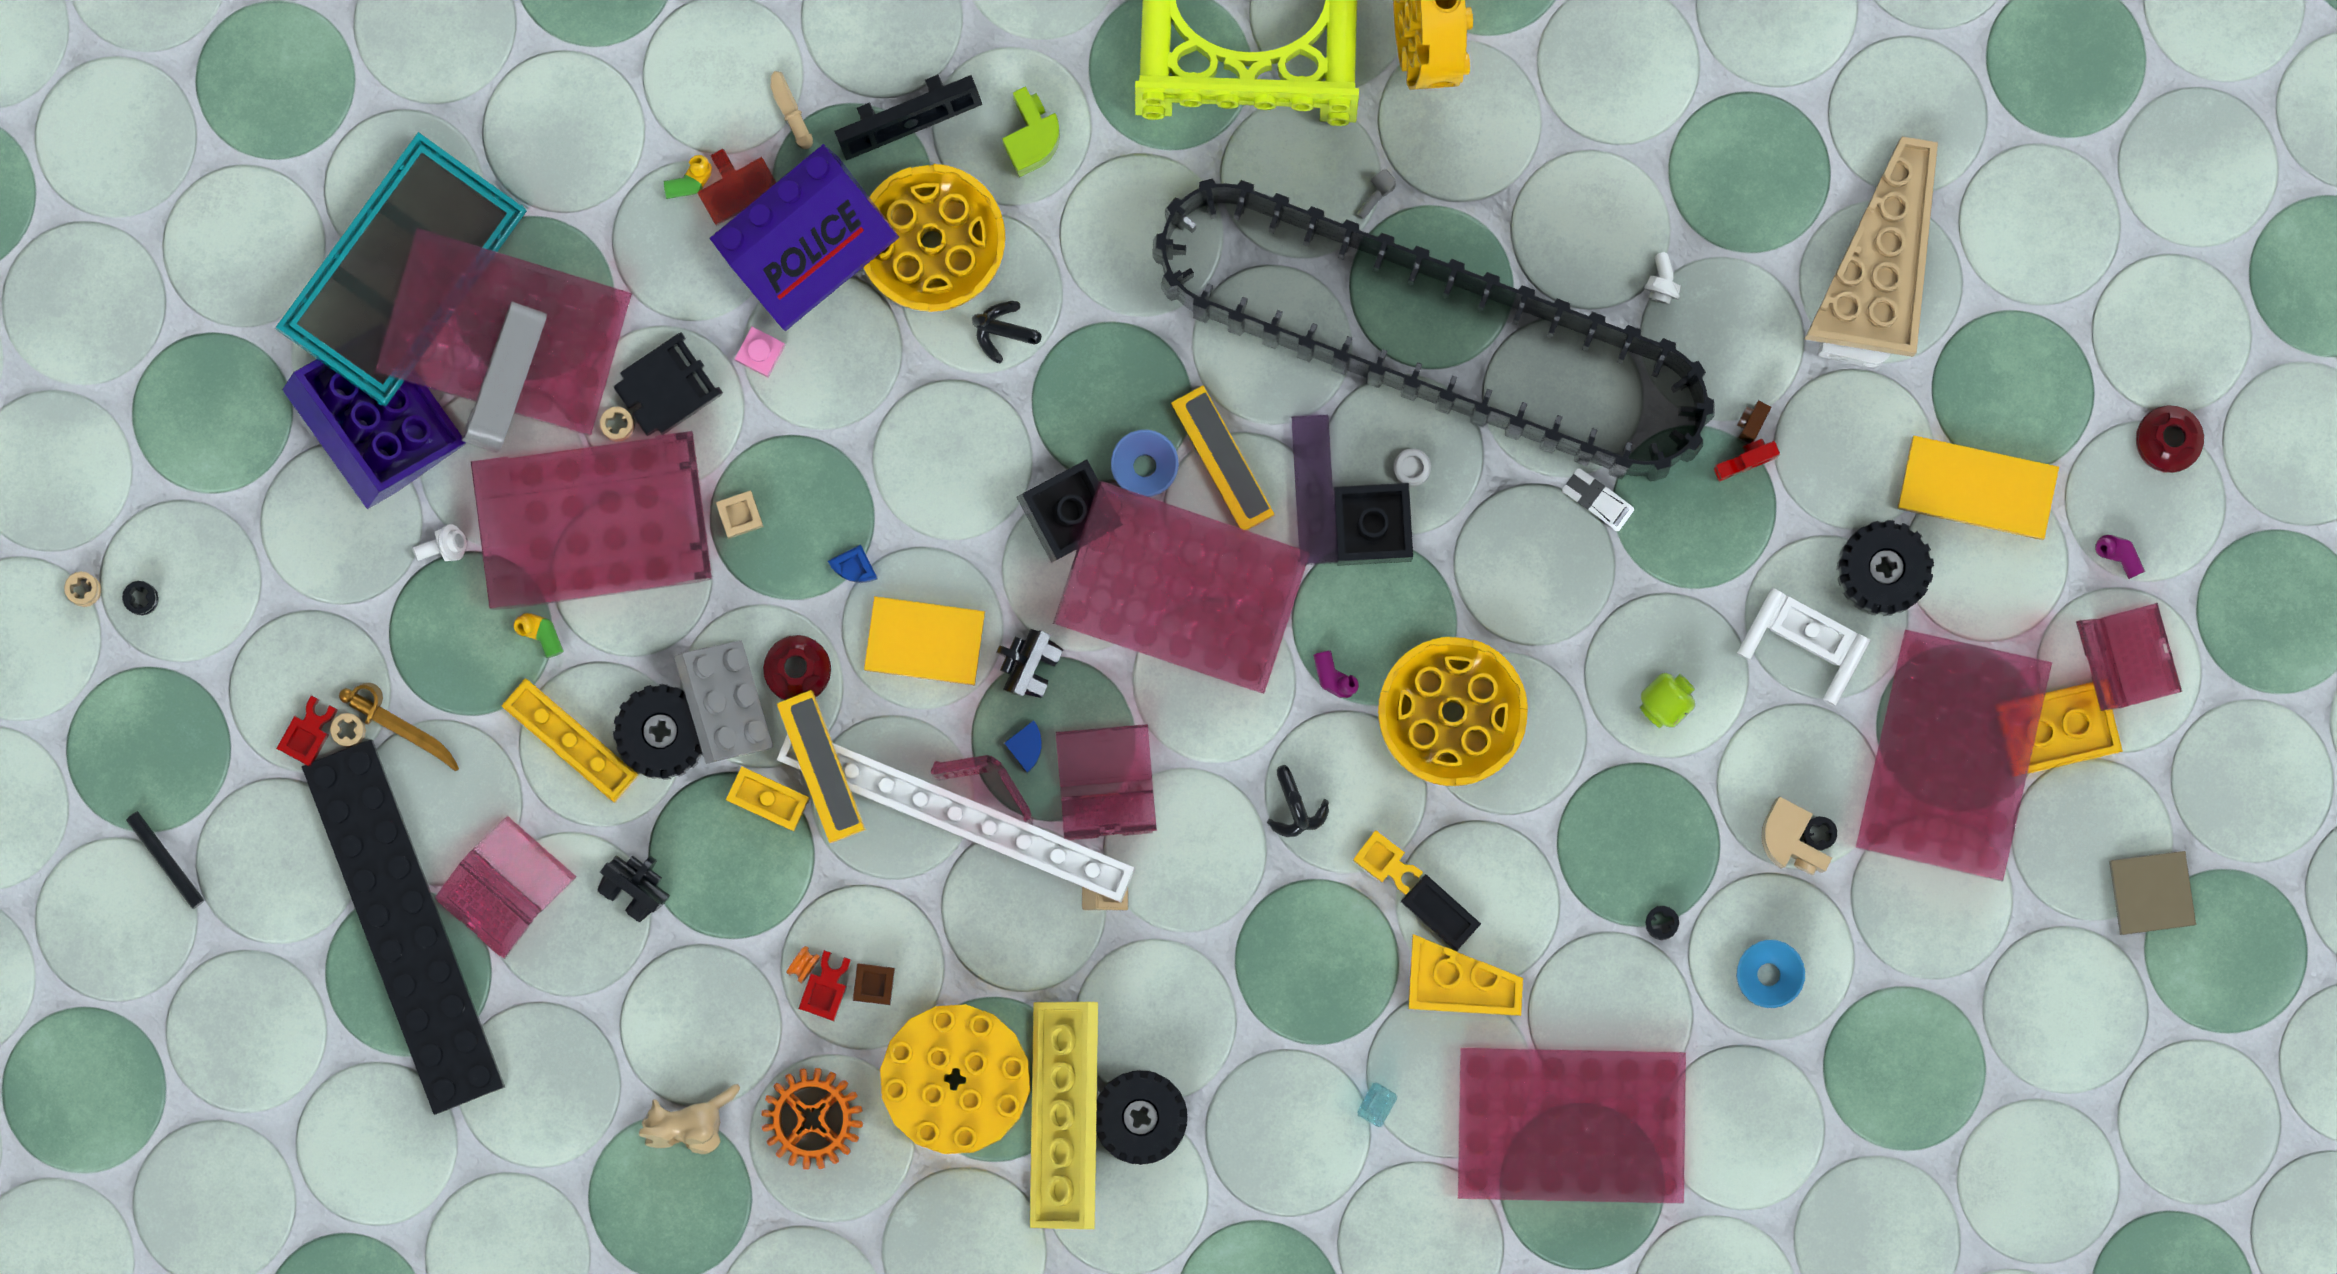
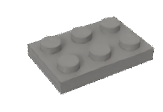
[674,640,773,764]

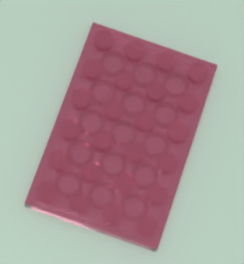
[375,228,632,436]
[1053,481,1310,694]
[1855,630,2052,882]
[1457,1048,1686,1203]

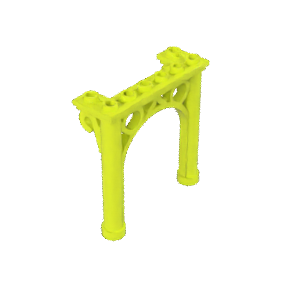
[1135,0,1359,126]

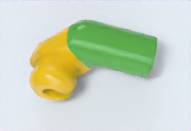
[664,155,712,199]
[513,613,564,658]

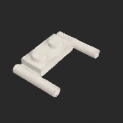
[1737,588,1871,706]

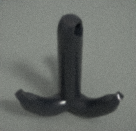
[972,301,1042,364]
[1267,765,1329,837]

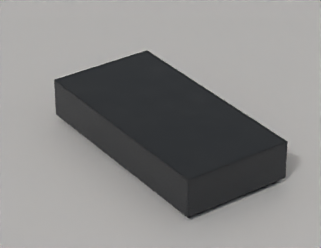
[1401,874,1481,951]

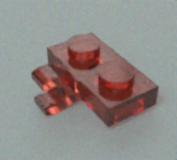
[697,149,776,226]

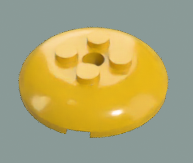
[863,164,1006,312]
[1378,637,1528,786]

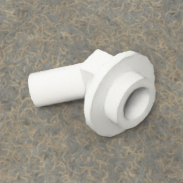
[1644,252,1681,305]
[412,524,467,561]

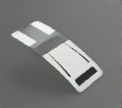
[1562,468,1634,531]

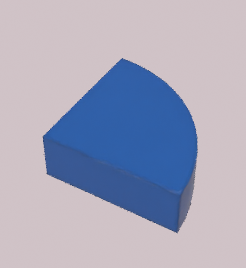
[828,545,878,583]
[1004,720,1042,773]

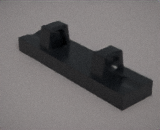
[834,74,982,161]

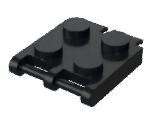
[613,332,723,436]

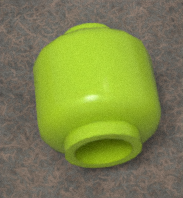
[1640,673,1696,728]

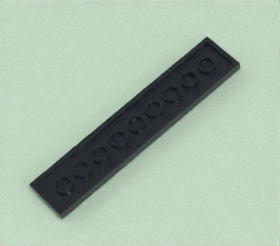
[301,739,505,1115]

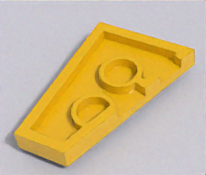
[1408,934,1523,1016]

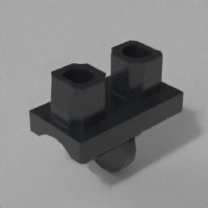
[996,629,1063,698]
[597,856,670,922]

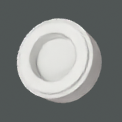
[1393,449,1431,487]

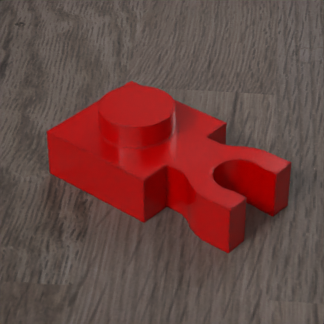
[1713,439,1780,482]
[276,695,338,767]
[798,950,852,1022]

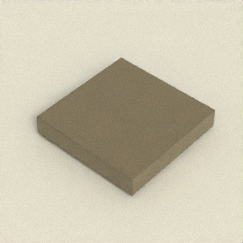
[2109,851,2196,935]

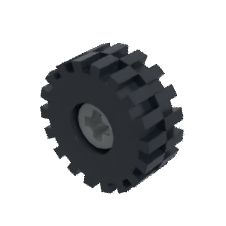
[1836,520,1934,616]
[613,684,703,780]
[1096,1070,1188,1165]

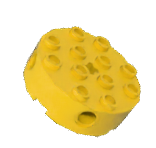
[1393,0,1473,90]
[880,1004,1031,1154]

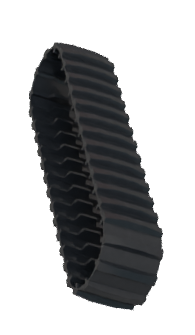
[1152,178,1715,481]

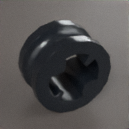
[122,581,159,616]
[1802,816,1837,851]
[1645,906,1679,940]

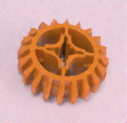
[761,1068,863,1170]

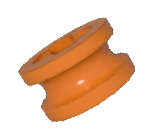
[786,946,821,984]

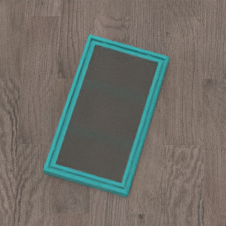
[275,132,527,406]

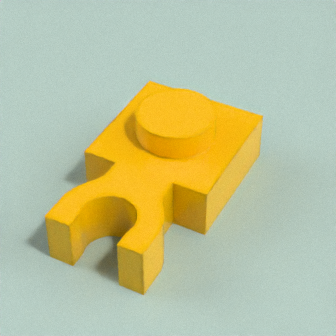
[1353,830,1423,895]

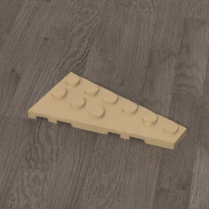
[1804,136,1938,357]

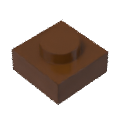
[1737,400,1772,443]
[853,963,895,1006]

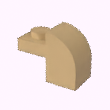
[1761,796,1832,875]

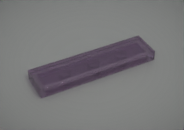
[1291,415,1337,565]

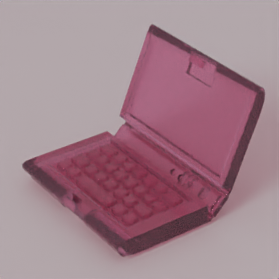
[2076,603,2182,711]
[1055,724,1157,840]
[931,755,1033,825]
[435,816,577,959]

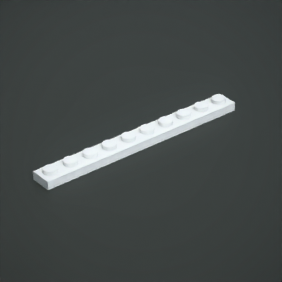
[777,734,1135,902]

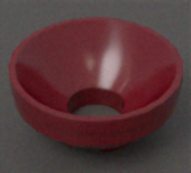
[2136,405,2204,473]
[763,635,831,700]

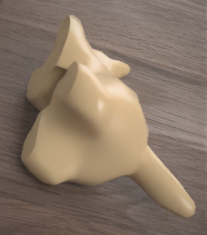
[639,1084,740,1154]

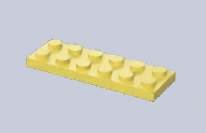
[1030,1002,1098,1229]

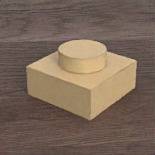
[716,490,764,539]

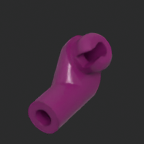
[2095,535,2146,579]
[1313,651,1359,698]

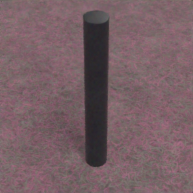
[126,811,205,909]

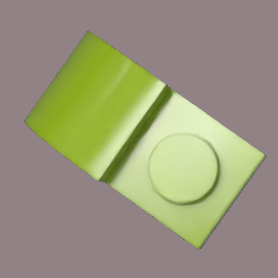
[1002,86,1060,178]

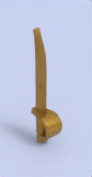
[339,683,459,771]

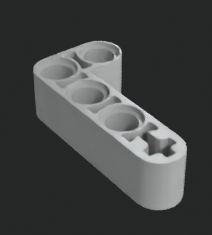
[461,301,547,453]

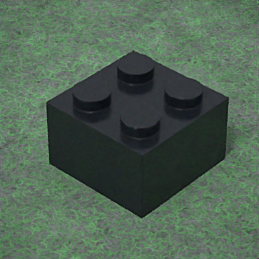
[1016,459,1122,562]
[1333,483,1413,566]

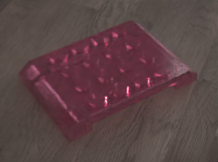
[471,431,713,610]

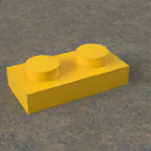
[726,766,810,832]

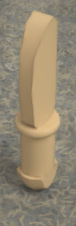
[771,71,813,149]

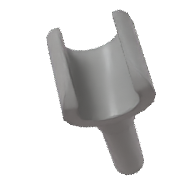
[1357,169,1396,219]

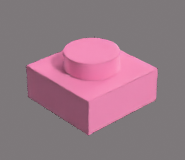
[735,327,785,378]

